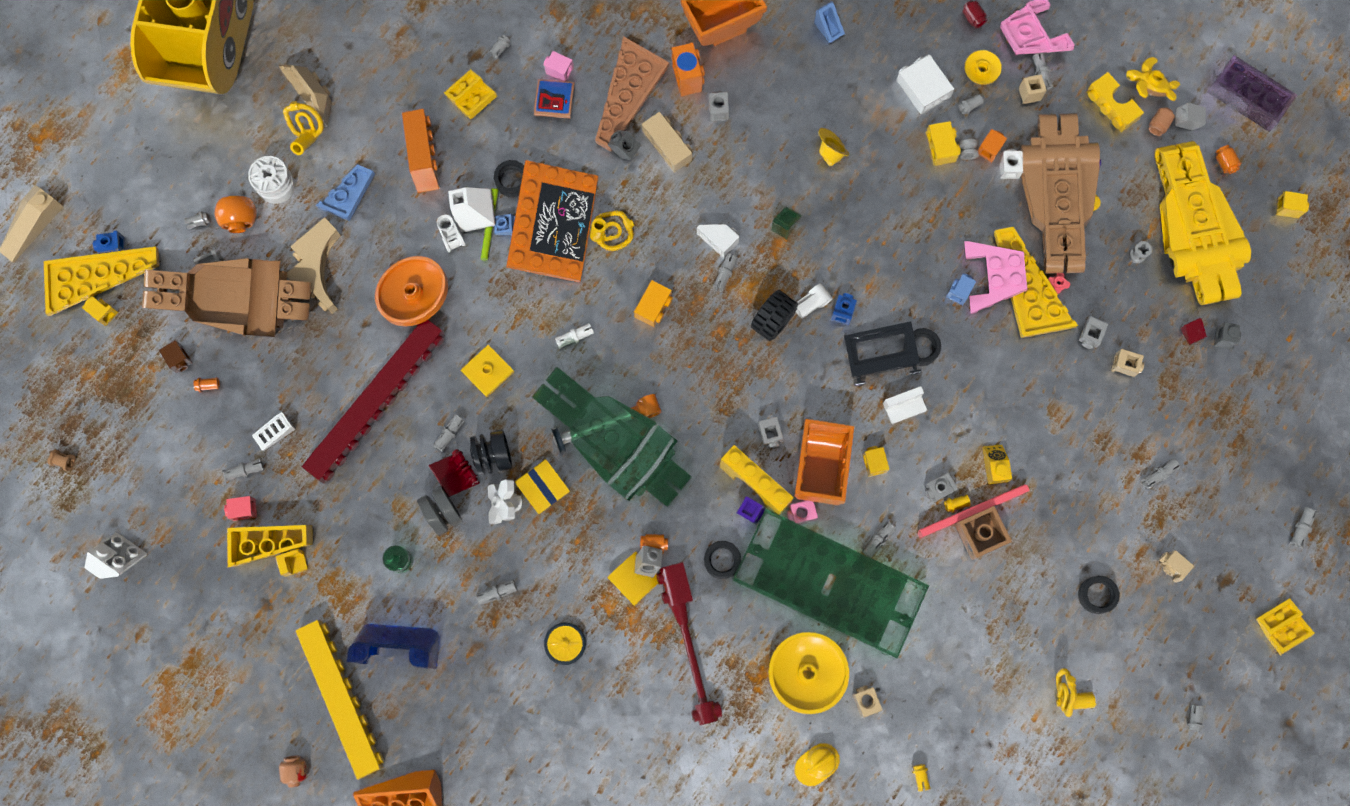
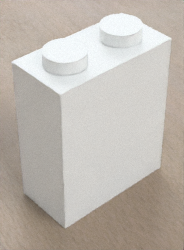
[897,55,954,114]

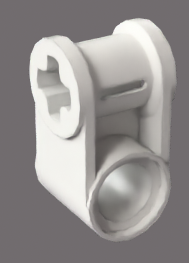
[437,215,466,253]

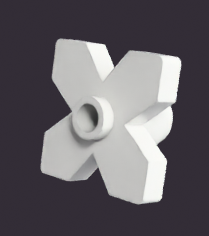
[488,480,522,524]

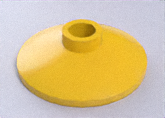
[965,50,1002,85]

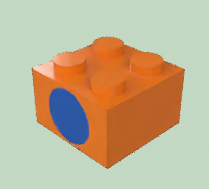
[672,43,705,97]

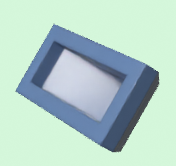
[814,1,845,43]

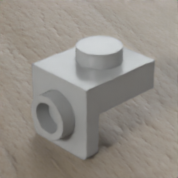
[193,249,224,265]

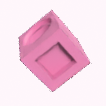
[787,501,818,526]

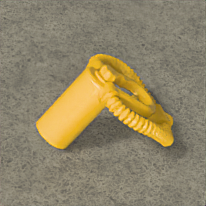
[283,101,324,155]
[590,210,634,251]
[1056,668,1096,717]

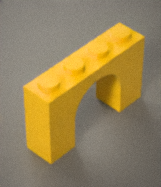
[720,445,794,519]

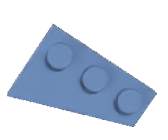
[316,164,375,221]

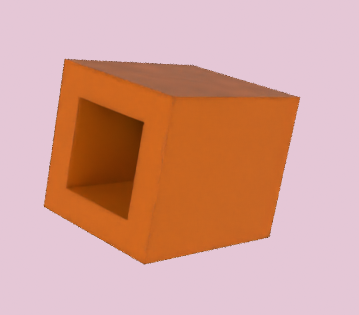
[978,129,1007,162]

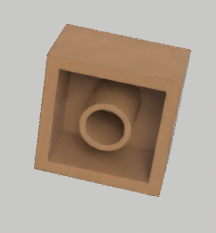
[955,506,1012,560]

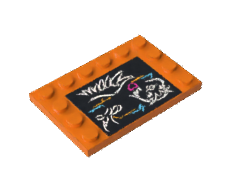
[506,160,598,283]

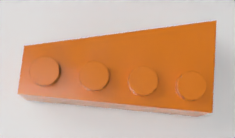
[402,109,440,193]

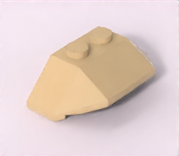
[279,64,332,128]

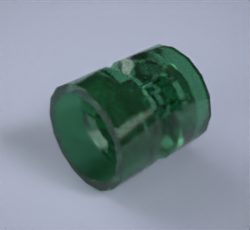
[382,545,413,574]

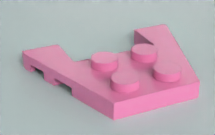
[1000,0,1075,55]
[964,241,1027,314]

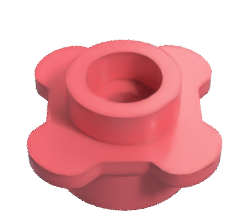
[1048,273,1070,294]

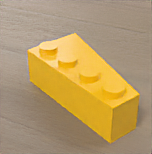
[227,525,313,568]

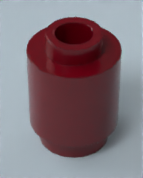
[962,0,988,29]

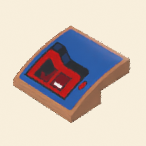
[534,79,575,118]

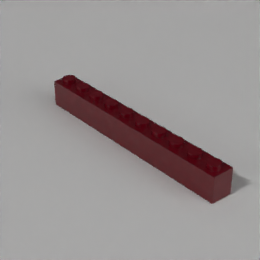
[301,320,445,484]

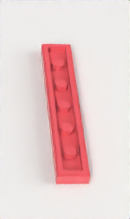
[917,484,1030,539]

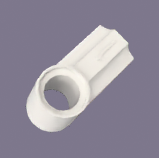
[796,283,833,318]

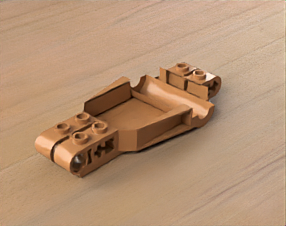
[1021,113,1100,274]
[142,258,311,337]

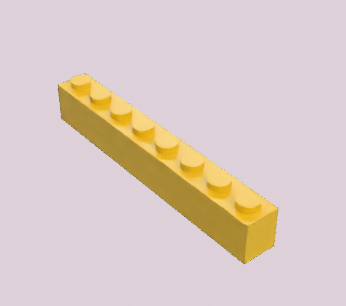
[295,620,384,779]

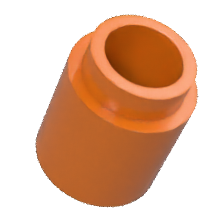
[1215,145,1241,174]
[640,534,668,554]

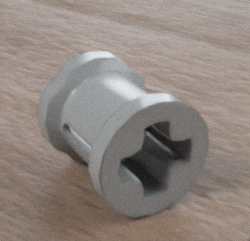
[1129,241,1152,263]

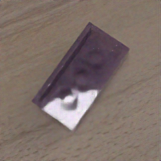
[1207,55,1297,132]

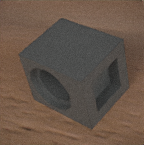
[608,130,641,160]

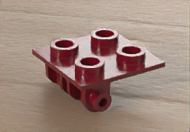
[428,449,480,497]

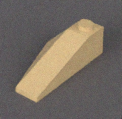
[0,185,64,263]

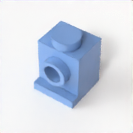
[946,273,976,306]

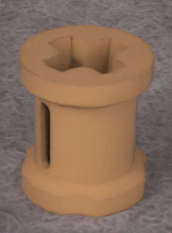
[48,449,76,471]

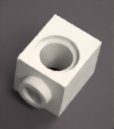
[1000,149,1023,179]

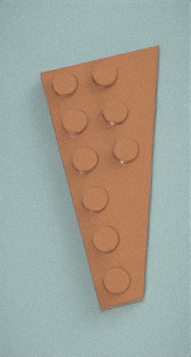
[595,36,669,152]

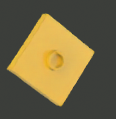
[460,345,514,398]

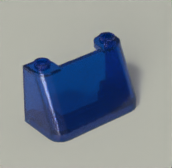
[347,624,440,669]

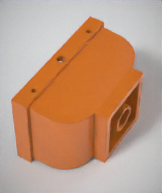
[680,0,767,46]
[794,419,854,506]

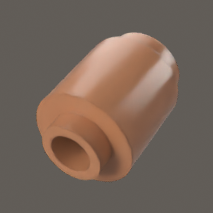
[1149,108,1175,136]

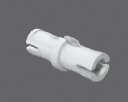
[555,323,594,349]

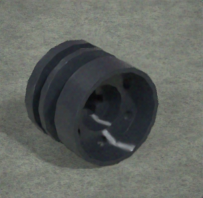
[470,429,512,476]

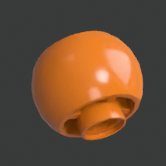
[214,196,257,233]

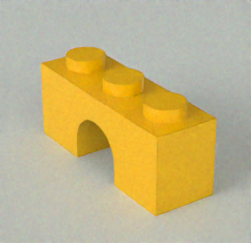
[1086,72,1144,132]

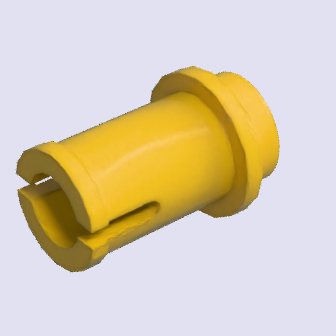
[944,494,971,513]
[912,764,931,791]

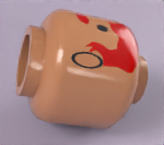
[279,755,307,788]

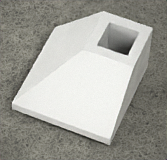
[448,187,496,233]
[84,532,147,579]

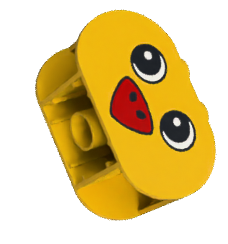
[130,0,254,94]

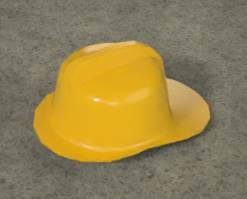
[818,128,849,166]
[795,743,840,786]

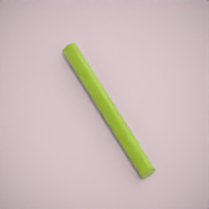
[480,188,498,261]

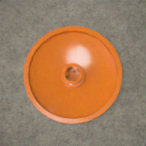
[375,256,448,326]

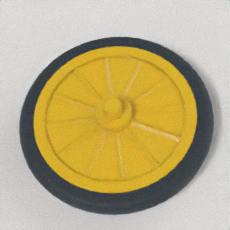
[544,622,586,665]

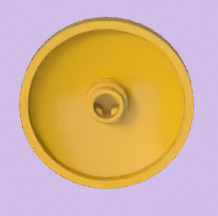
[768,632,849,714]

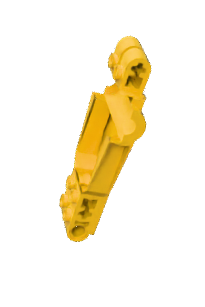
[1155,141,1251,305]

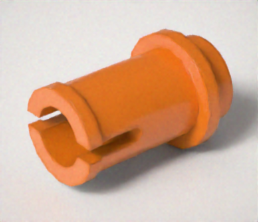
[193,377,220,393]

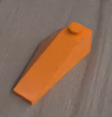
[353,770,442,806]

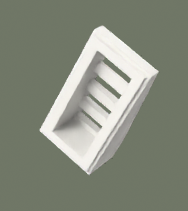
[252,412,295,451]

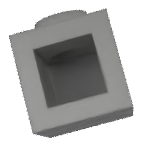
[1175,103,1206,130]

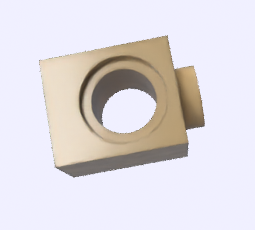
[853,685,883,718]

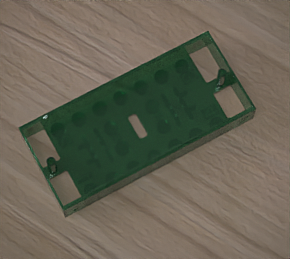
[732,509,929,660]

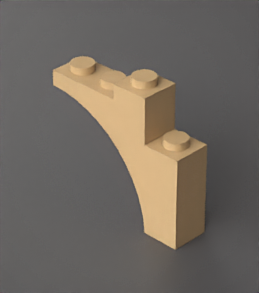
[287,217,341,314]

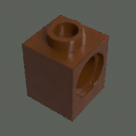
[159,340,193,373]

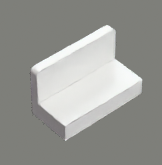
[883,386,927,424]

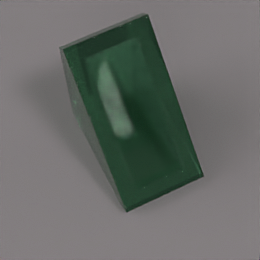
[771,207,802,239]

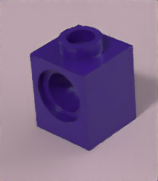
[737,496,766,525]

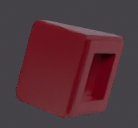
[1180,318,1207,345]

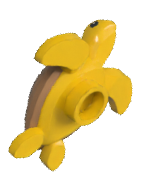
[1126,57,1180,101]

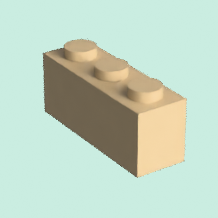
[642,112,693,173]

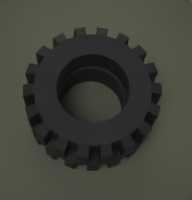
[751,289,798,342]

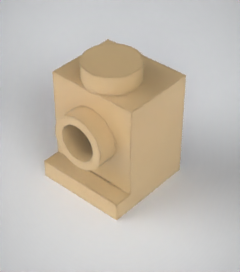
[1111,349,1144,377]
[1159,550,1194,583]

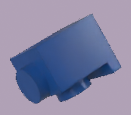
[93,230,125,254]
[831,293,857,325]

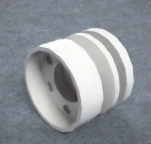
[248,156,296,204]

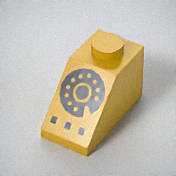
[982,445,1012,485]

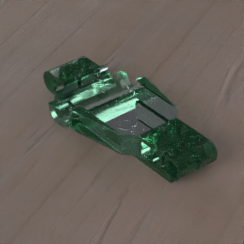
[532,367,692,507]

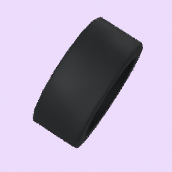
[493,160,524,198]
[903,328,941,366]
[704,541,741,579]
[1078,575,1120,614]

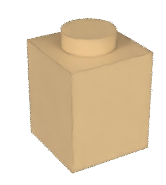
[1019,74,1046,104]

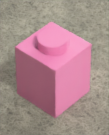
[544,51,574,81]

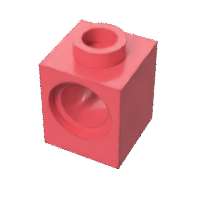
[224,496,257,521]

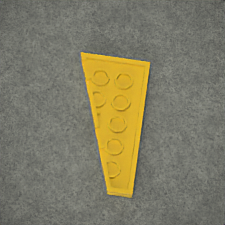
[994,227,1078,338]
[44,246,159,316]

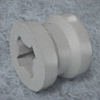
[959,139,979,160]

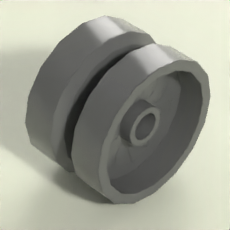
[417,485,463,537]

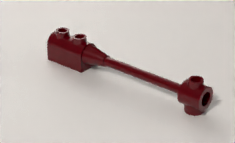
[656,562,722,726]

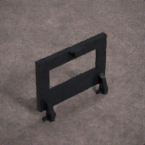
[844,321,922,387]

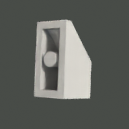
[697,224,740,258]

